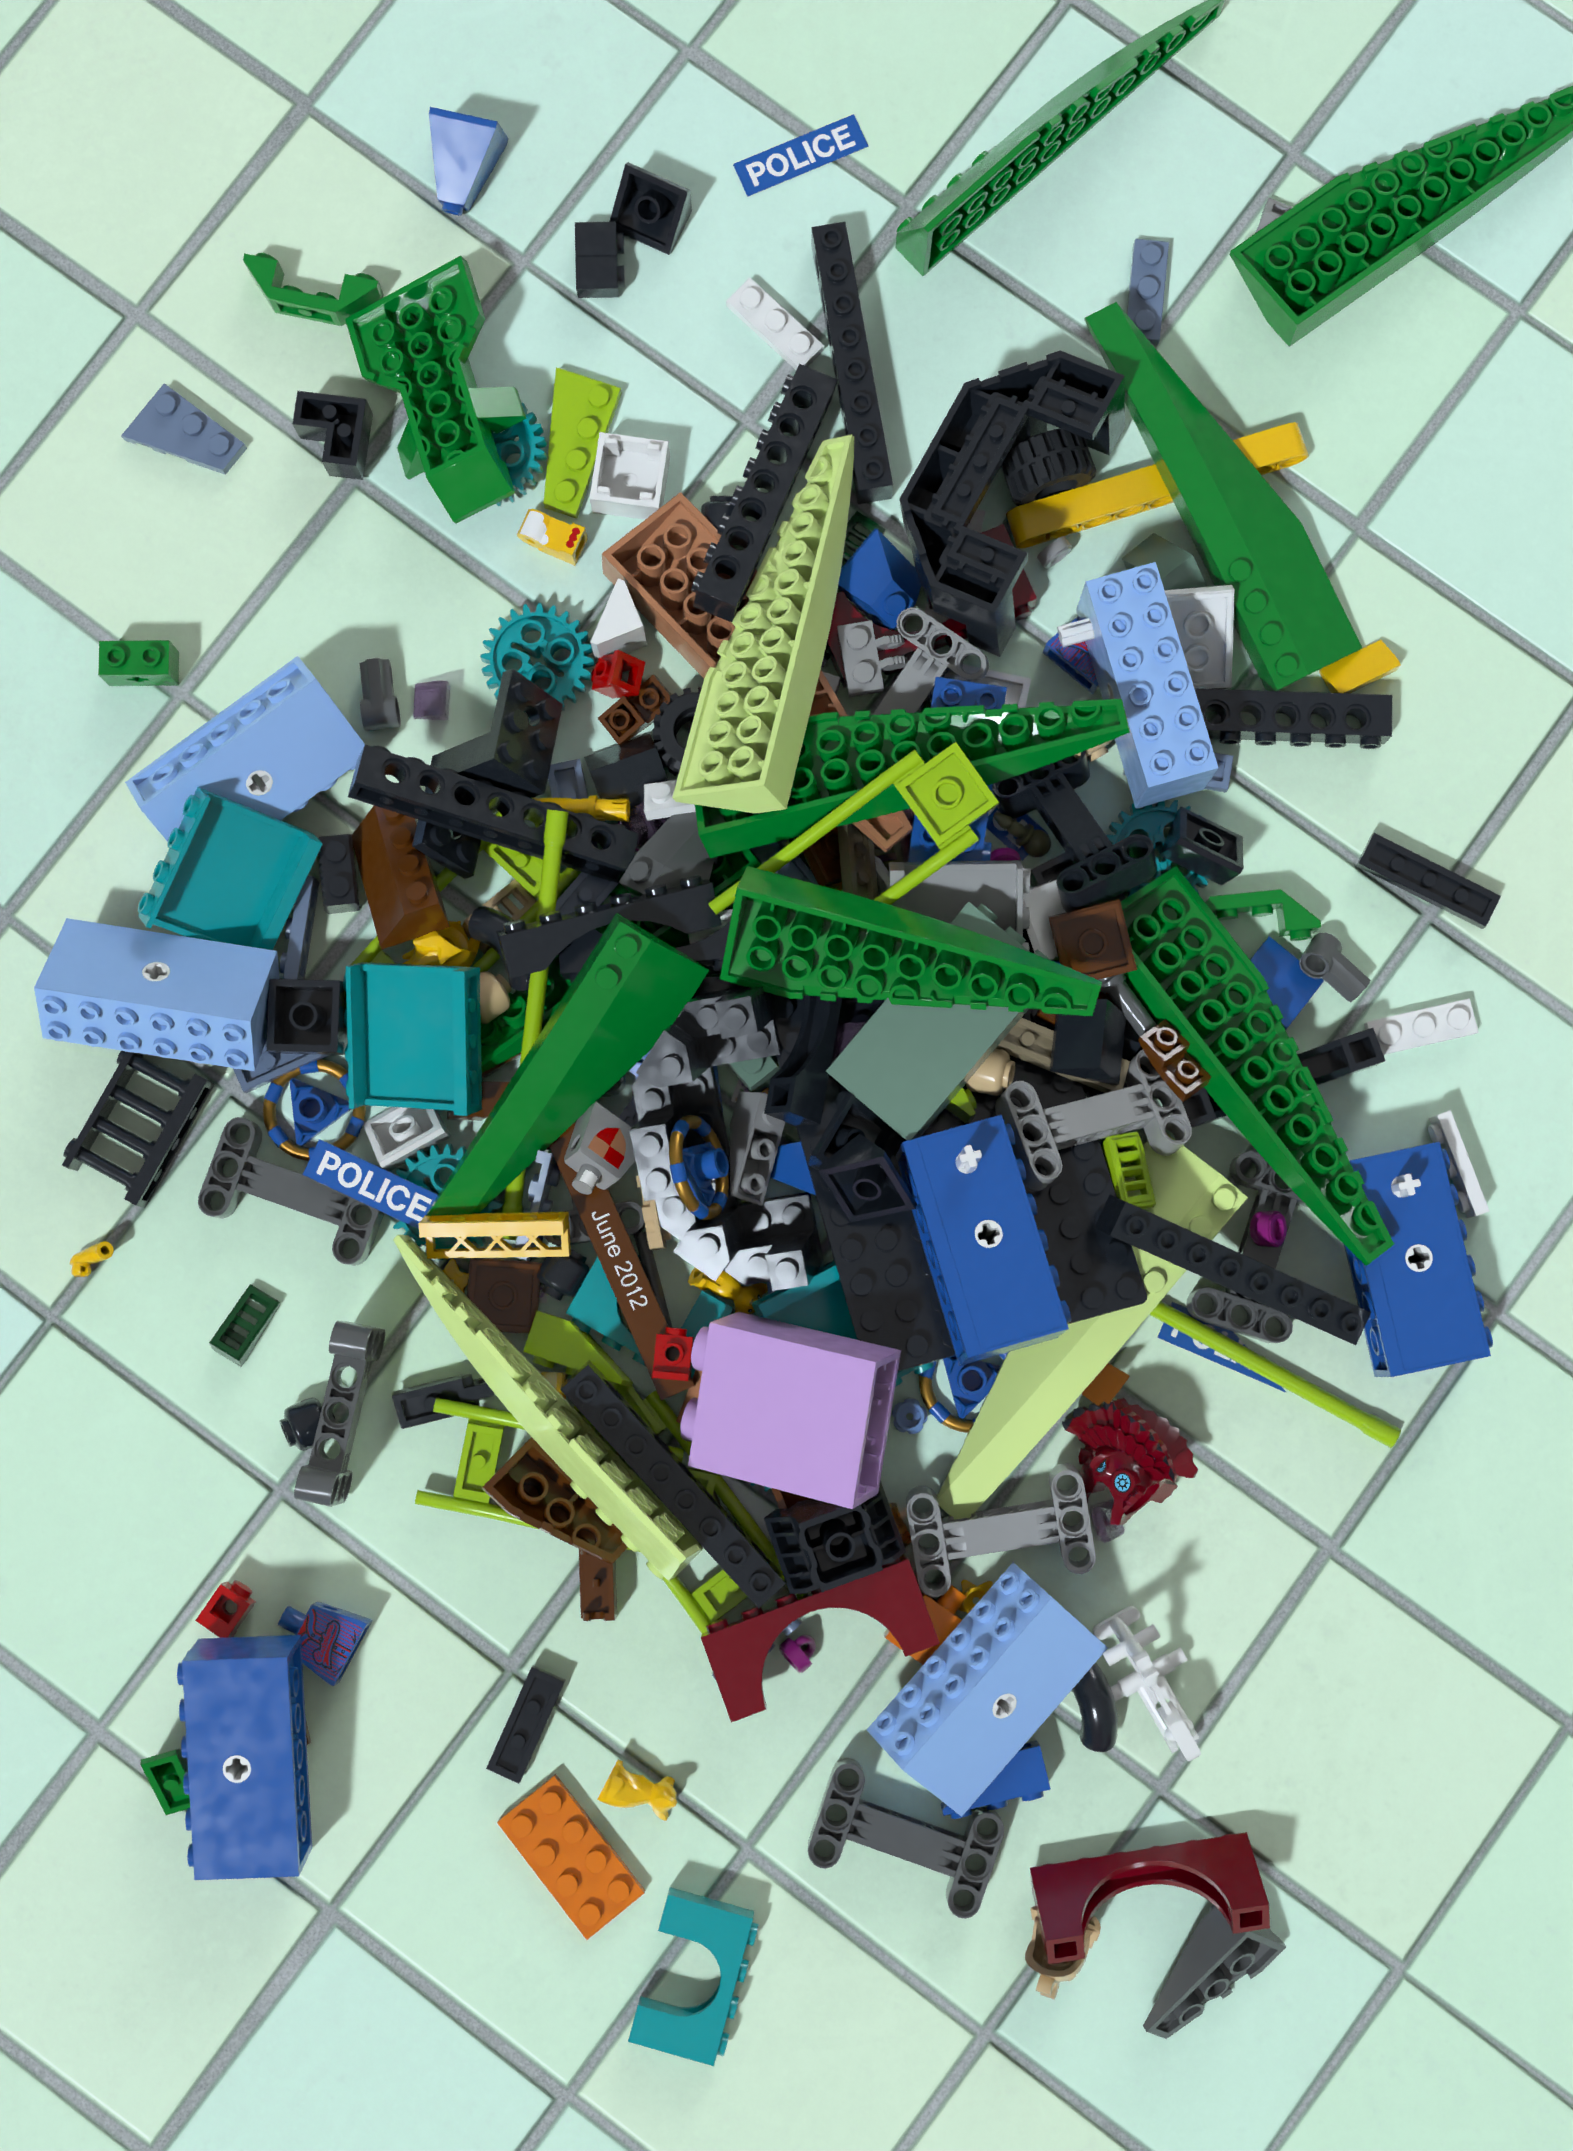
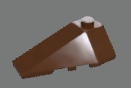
[481,1437,628,1565]

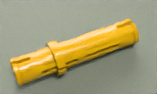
[524,795,630,822]

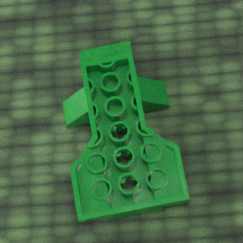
[345,255,527,524]

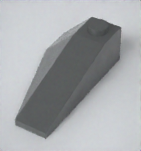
[619,812,719,897]
[1143,1905,1286,2039]

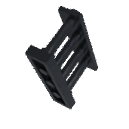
[62,1051,215,1208]

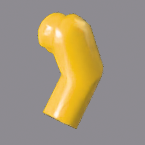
[69,1241,114,1277]

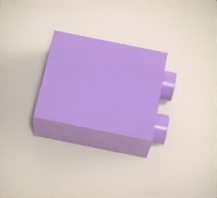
[680,1312,901,1509]

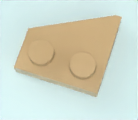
[636,1176,672,1250]

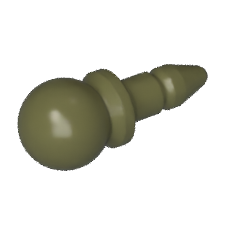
[993,812,1051,857]

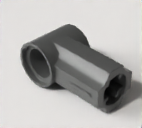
[359,658,401,731]
[1299,933,1371,1002]

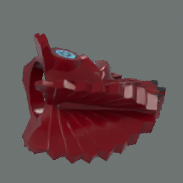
[1062,1397,1198,1525]

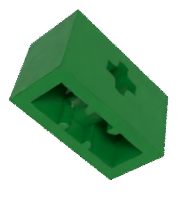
[98,640,179,686]

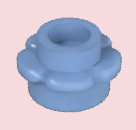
[892,1398,928,1434]

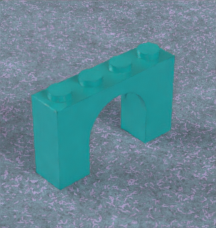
[566,1254,734,1379]
[628,1887,759,2066]

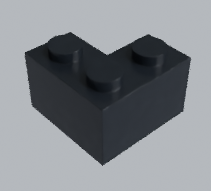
[292,391,373,480]

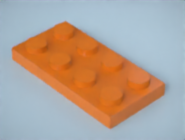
[497,1774,645,1940]

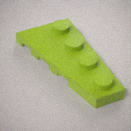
[543,367,622,519]

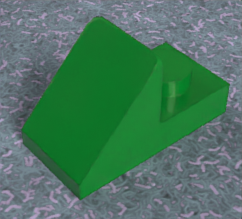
[140,1749,190,1815]

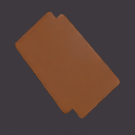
[1082,1363,1130,1406]

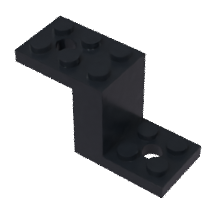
[412,668,563,879]

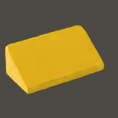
[1319,640,1401,694]

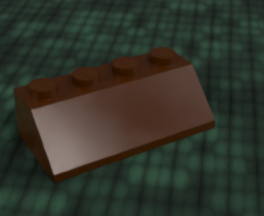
[352,806,450,950]

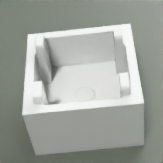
[590,432,670,520]

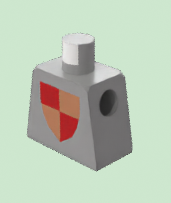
[564,1102,636,1195]

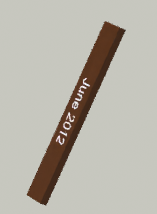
[549,1122,695,1401]

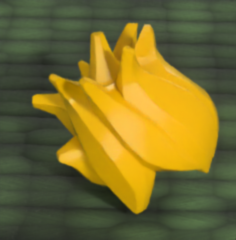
[402,921,481,967]

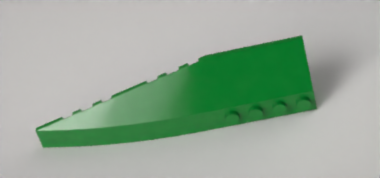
[895,0,1225,276]
[1229,86,1573,347]
[1084,302,1362,691]
[695,699,1130,858]
[1120,866,1394,1266]

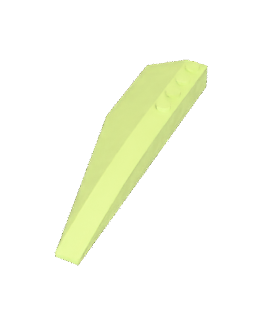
[672,434,854,813]
[937,1133,1248,1519]
[393,1235,704,1581]

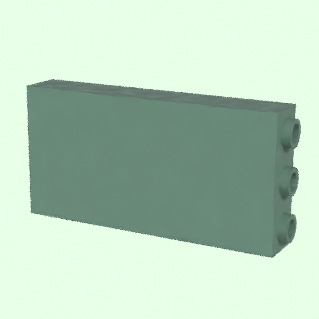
[826,902,1050,1141]

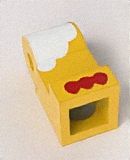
[517,509,588,566]

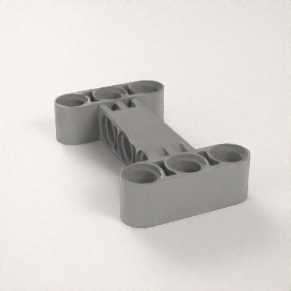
[873,608,989,715]
[995,1049,1192,1191]
[906,1463,1096,1597]

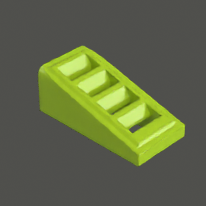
[1101,1132,1156,1209]

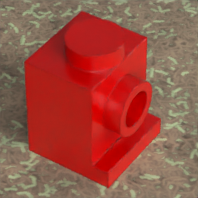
[591,650,646,699]
[652,1327,695,1381]
[195,1580,256,1638]

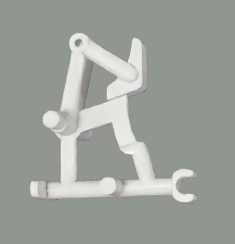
[1093,1606,1201,1761]

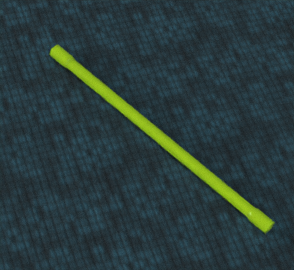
[501,809,569,1240]
[1149,1301,1401,1448]

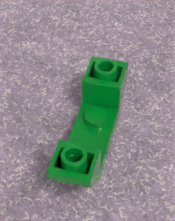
[243,253,384,326]
[1205,889,1321,941]

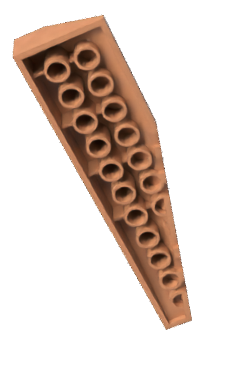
[602,492,913,852]

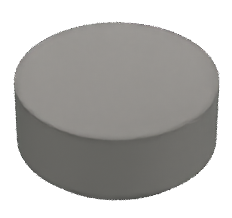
[1037,536,1072,568]

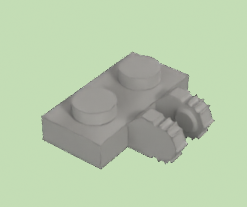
[837,620,908,697]

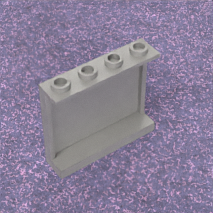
[889,860,1030,951]

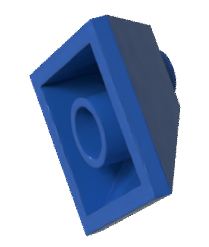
[838,529,921,630]

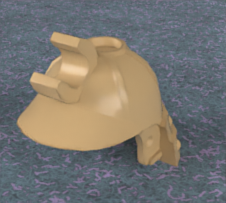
[1025,1906,1101,2000]

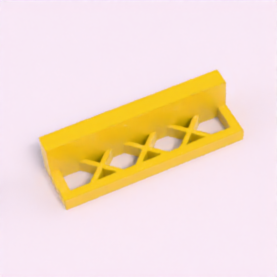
[418,1212,571,1259]

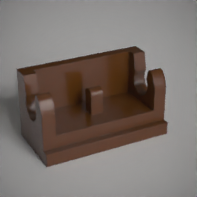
[579,1549,617,1621]

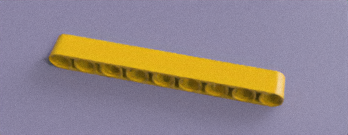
[1006,422,1309,549]

